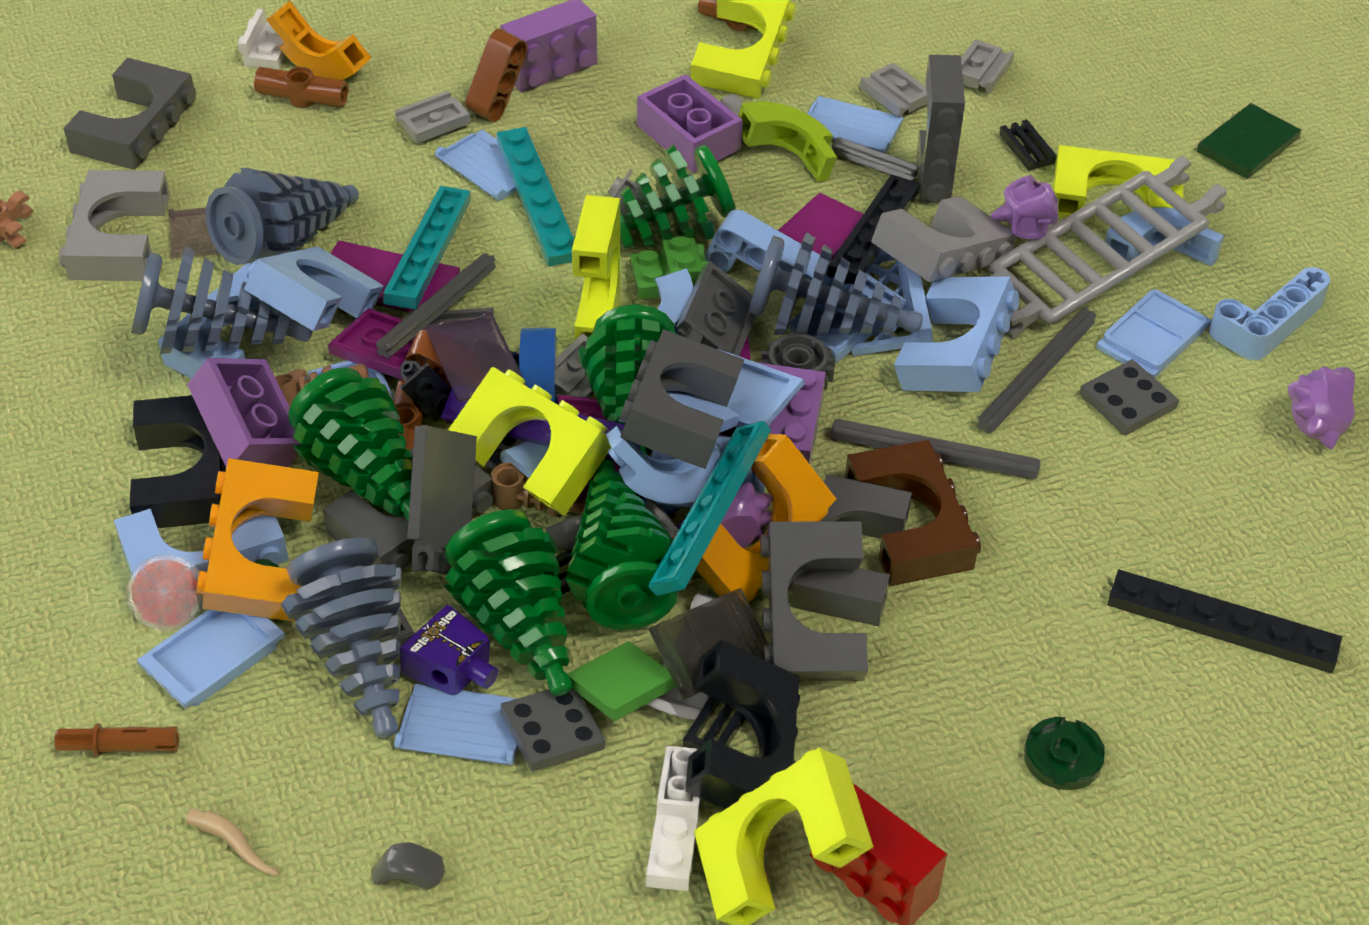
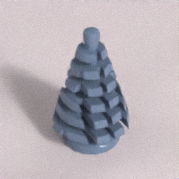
[206,168,359,265]
[749,233,923,335]
[131,246,313,354]
[281,537,402,738]

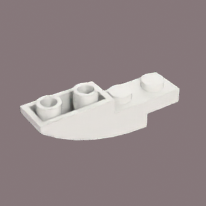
[646,746,701,891]

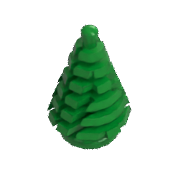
[574,144,736,248]
[579,304,678,456]
[288,367,413,522]
[566,459,678,630]
[444,509,573,697]

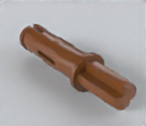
[54,723,179,756]

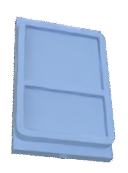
[1096,290,1212,378]
[718,349,805,428]
[137,610,285,709]

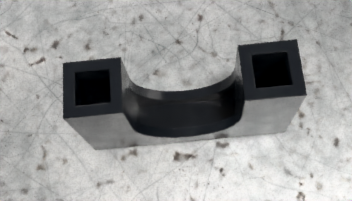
[130,395,226,528]
[685,639,800,809]

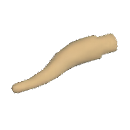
[186,808,279,876]

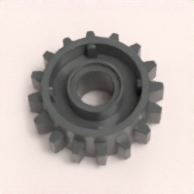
[761,333,835,390]

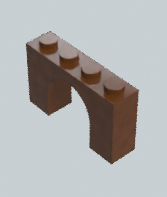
[845,439,981,586]

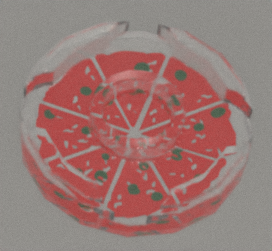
[126,554,203,631]

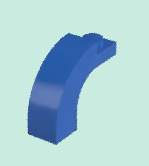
[519,328,557,403]

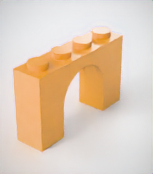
[672,433,836,606]
[196,458,319,622]

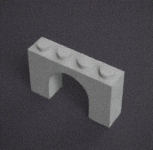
[59,170,170,281]
[871,196,1017,282]

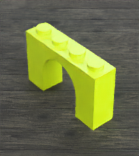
[691,0,796,99]
[1052,145,1184,218]
[572,195,621,340]
[448,366,611,517]
[694,747,873,925]

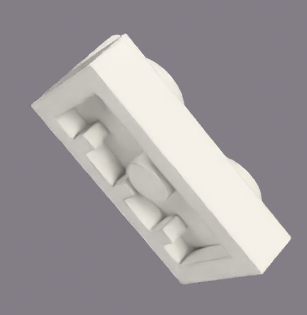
[238,9,286,70]

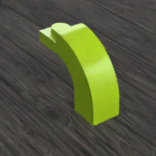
[738,101,837,182]

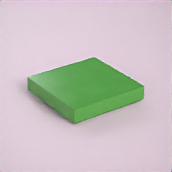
[568,641,677,722]

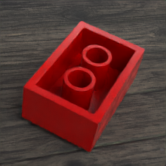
[810,783,947,925]

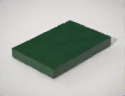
[1197,103,1301,179]

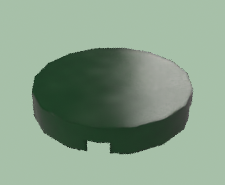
[1024,716,1105,791]

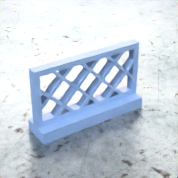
[852,250,933,356]

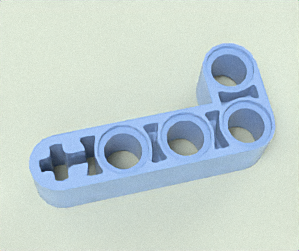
[705,210,834,286]
[1209,267,1330,360]

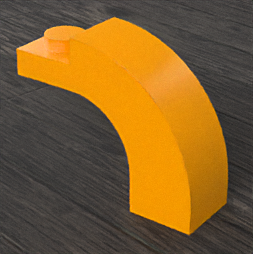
[266,1,371,80]

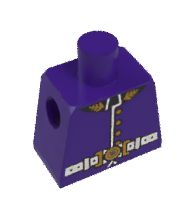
[400,604,499,695]

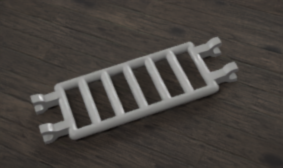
[989,155,1227,340]

